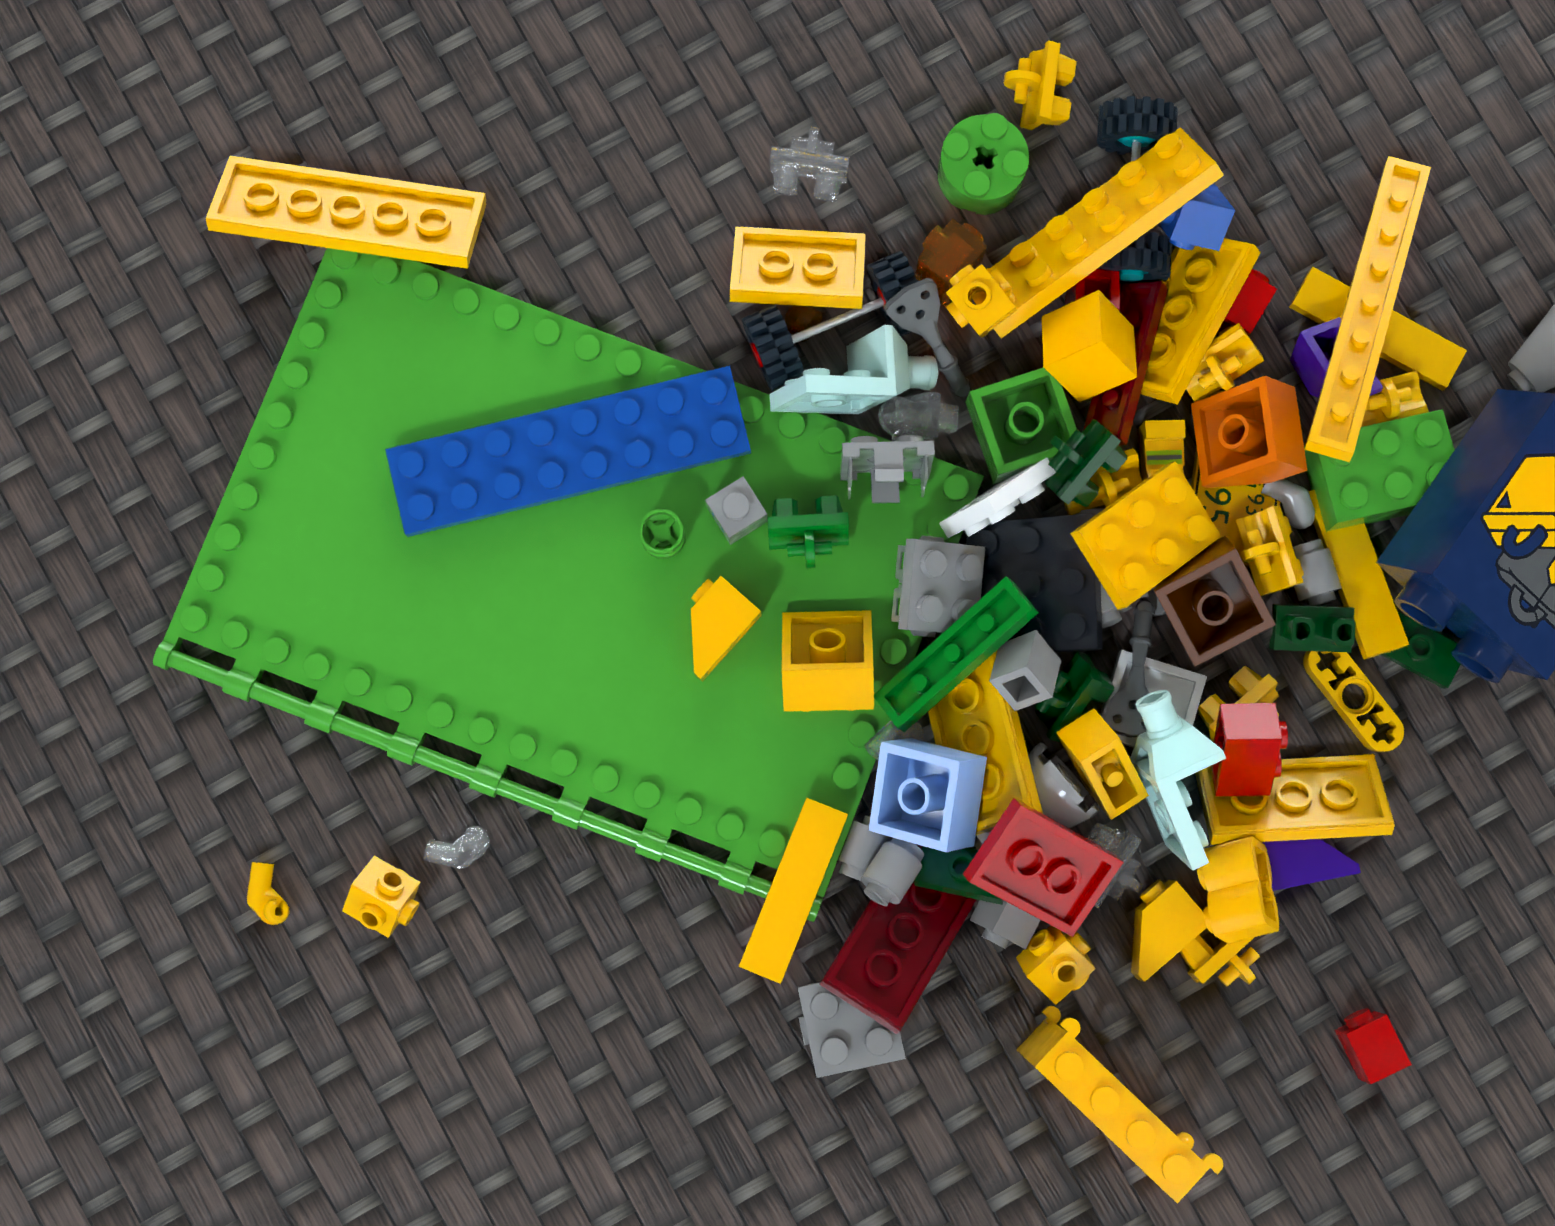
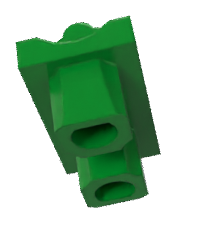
[767,495,849,569]

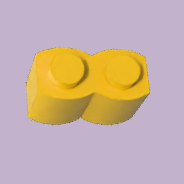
[1197,836,1279,943]

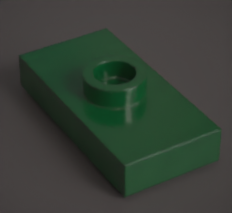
[1381,611,1461,689]
[913,846,1004,905]

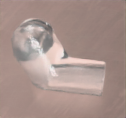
[864,720,924,761]
[424,826,490,869]

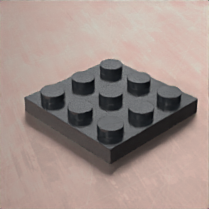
[966,513,1103,652]

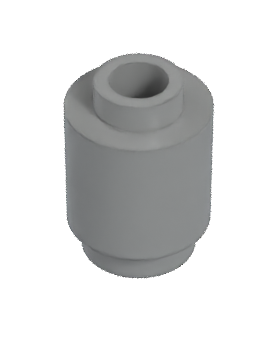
[1293,539,1342,606]
[839,815,893,882]
[861,838,924,906]

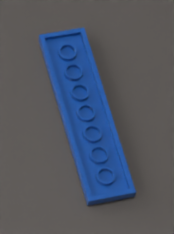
[385,366,751,537]

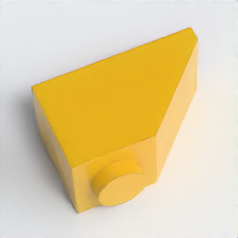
[691,576,762,682]
[1131,879,1207,982]

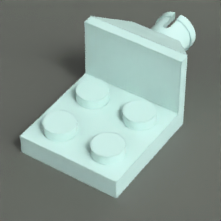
[770,325,938,414]
[1130,690,1226,870]

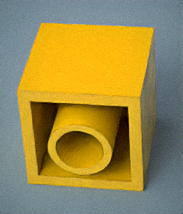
[1042,290,1137,402]

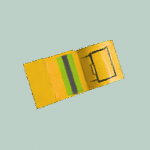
[1138,420,1186,481]

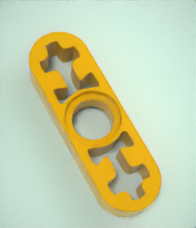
[1303,651,1404,752]

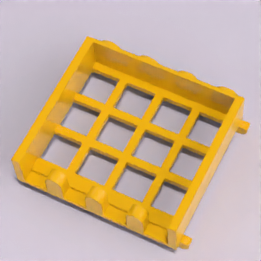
[1017,1005,1223,1204]

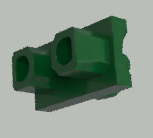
[1043,419,1127,507]
[1269,604,1356,652]
[1035,651,1114,742]

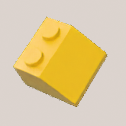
[782,610,874,712]

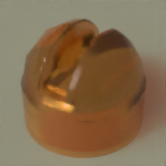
[785,305,822,342]

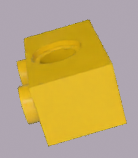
[1056,708,1149,820]

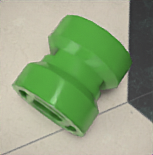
[639,509,685,559]

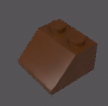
[1153,536,1276,667]

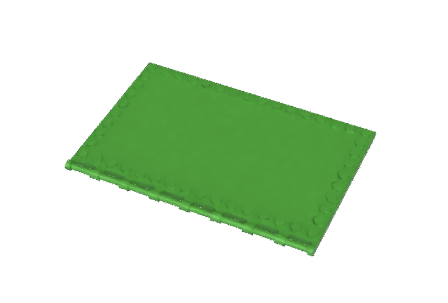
[153,248,984,922]

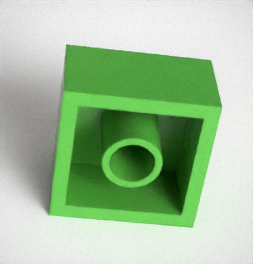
[966,367,1077,484]

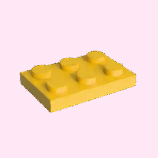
[730,227,865,309]
[1070,461,1222,610]

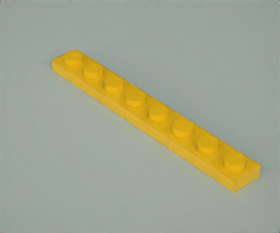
[1304,156,1431,463]

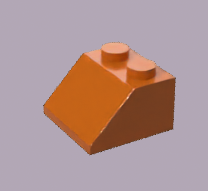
[1191,376,1308,488]

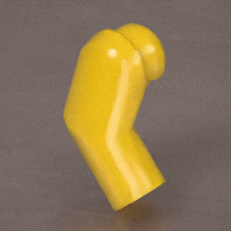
[247,862,289,925]

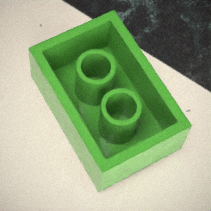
[1304,409,1454,532]

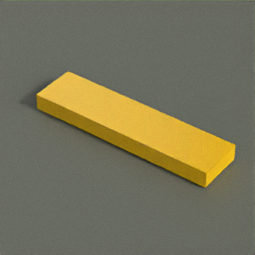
[1289,267,1467,391]
[1308,490,1409,660]
[739,797,848,984]

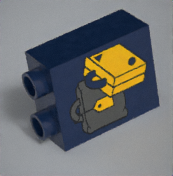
[1376,389,1555,683]

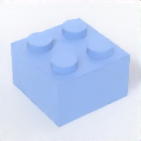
[869,738,987,852]

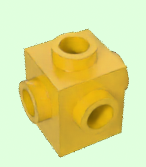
[946,264,1017,338]
[342,855,421,938]
[1016,925,1096,1005]

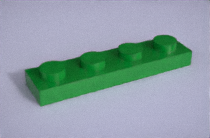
[874,576,1039,732]

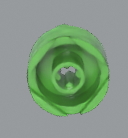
[938,113,1029,215]

